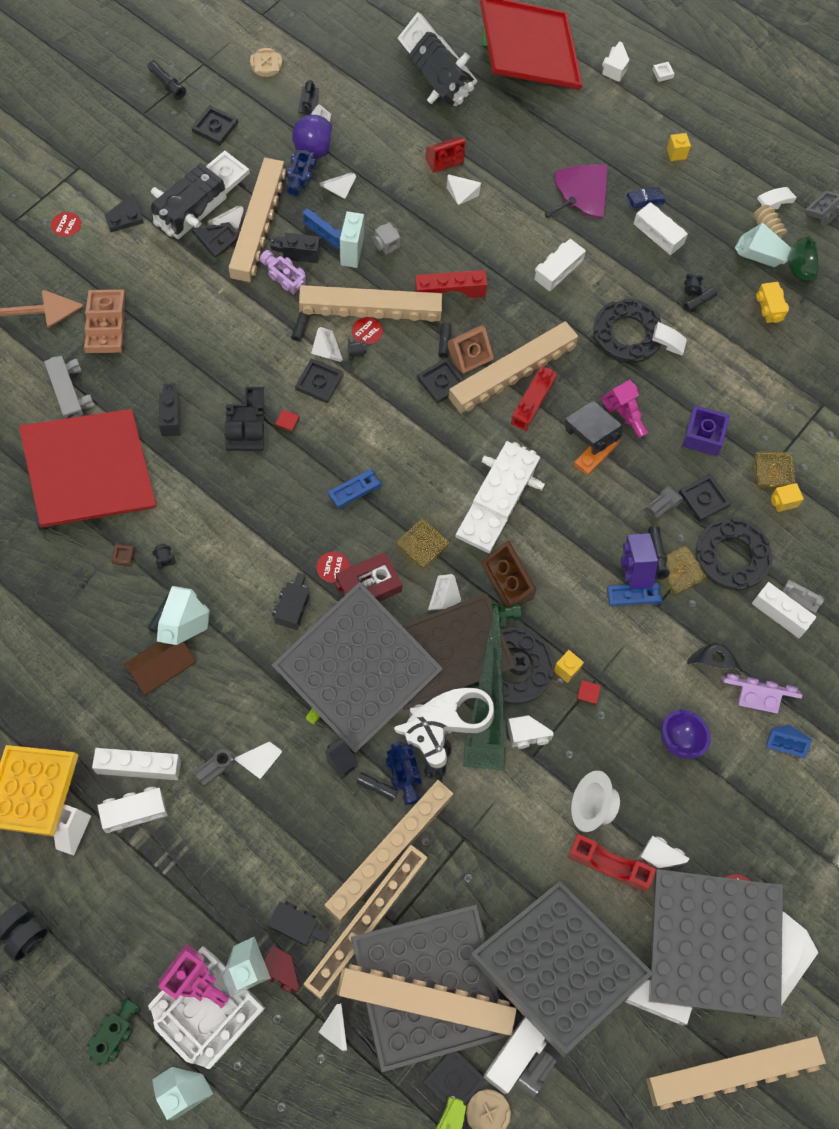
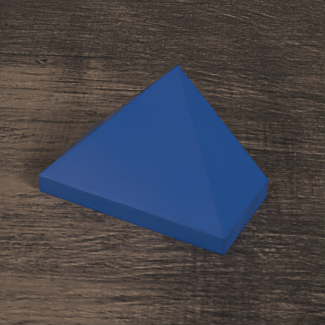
[766,724,812,758]

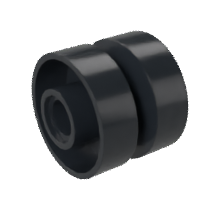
[0,901,49,962]

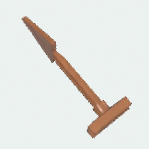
[0,290,83,328]

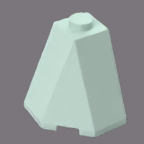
[735,223,791,267]
[157,586,210,645]
[222,937,270,997]
[152,1067,213,1120]

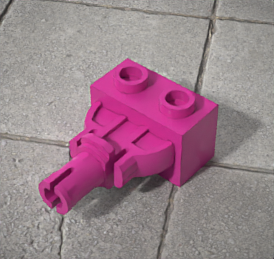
[600,379,648,438]
[158,944,230,1009]

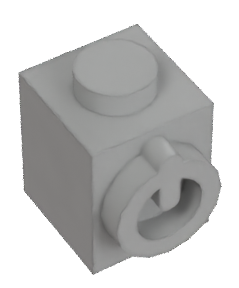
[372,222,401,255]

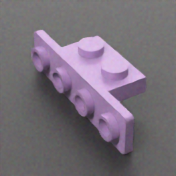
[721,673,803,714]

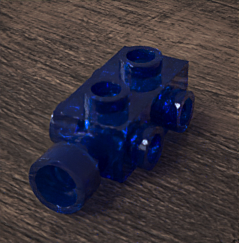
[286,148,316,196]
[386,742,422,805]

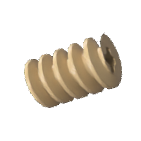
[753,205,787,238]

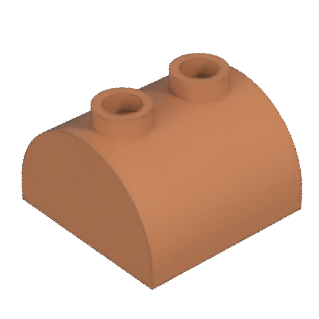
[448,325,494,374]

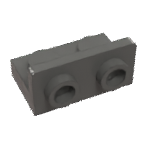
[805,191,839,228]

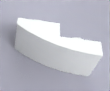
[757,187,797,209]
[652,322,687,355]

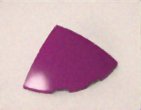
[554,164,607,219]

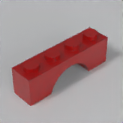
[415,270,487,298]
[567,834,656,892]

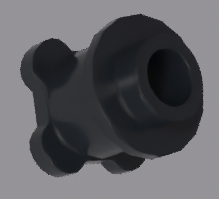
[684,273,703,297]
[348,339,367,360]
[152,544,176,569]

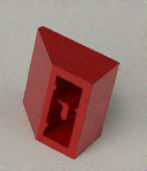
[425,137,466,173]

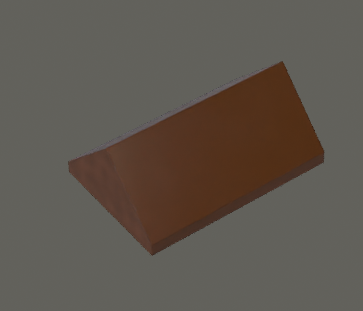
[481,541,537,607]
[124,641,196,696]

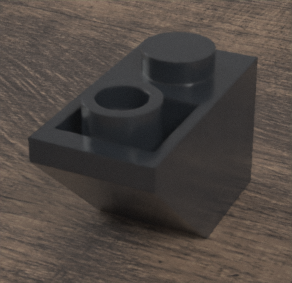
[326,738,358,780]

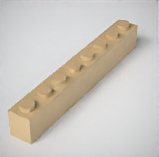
[229,158,287,282]
[299,285,442,322]
[448,321,578,414]
[324,780,453,923]
[303,845,428,1000]
[337,964,517,1036]
[646,1036,826,1110]

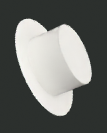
[571,771,620,832]

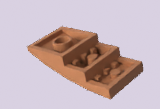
[84,290,125,353]

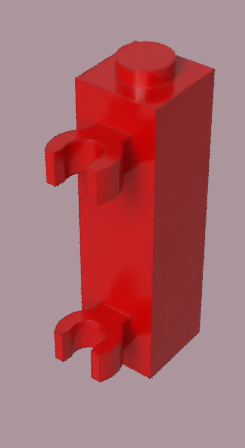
[510,366,557,432]

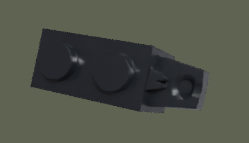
[270,233,320,264]
[159,383,180,436]
[272,573,310,630]
[268,901,330,947]

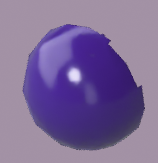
[292,115,332,159]
[660,709,711,759]

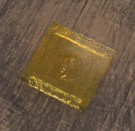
[755,452,795,488]
[396,518,450,569]
[664,545,707,595]

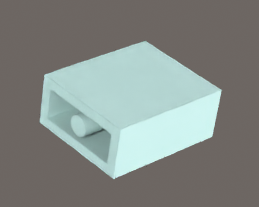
[340,211,364,268]

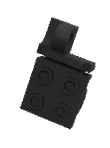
[225,387,264,451]

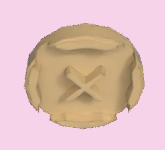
[250,48,283,77]
[466,1089,511,1129]

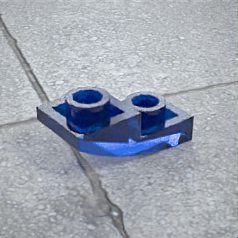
[626,188,666,208]

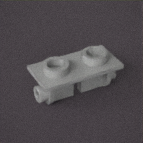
[782,580,824,613]

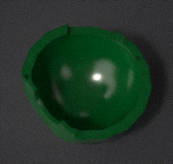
[788,236,818,281]

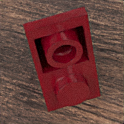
[264,946,300,994]

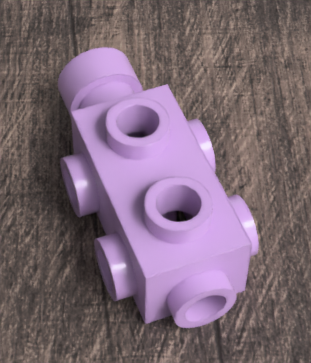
[259,250,306,295]

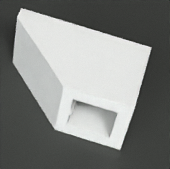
[602,41,629,82]
[507,715,553,749]
[54,805,91,856]
[637,836,689,870]

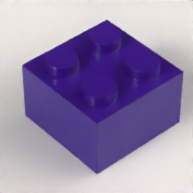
[682,405,730,456]
[621,533,658,589]

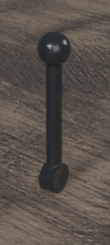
[545,197,575,218]

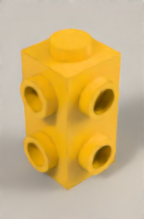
[756,282,789,323]

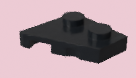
[105,193,144,232]
[192,222,239,258]

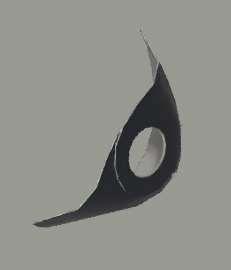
[687,643,742,672]

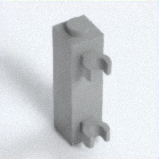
[44,356,94,419]

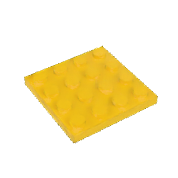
[0,745,79,837]

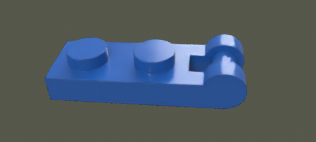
[303,208,342,248]
[328,469,383,509]
[607,583,663,607]

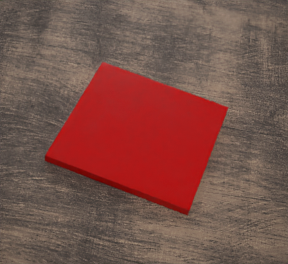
[479,0,583,90]
[19,409,156,528]

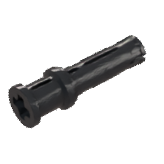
[147,60,186,100]
[648,526,670,580]

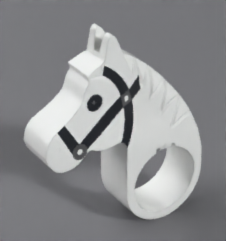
[394,688,494,768]

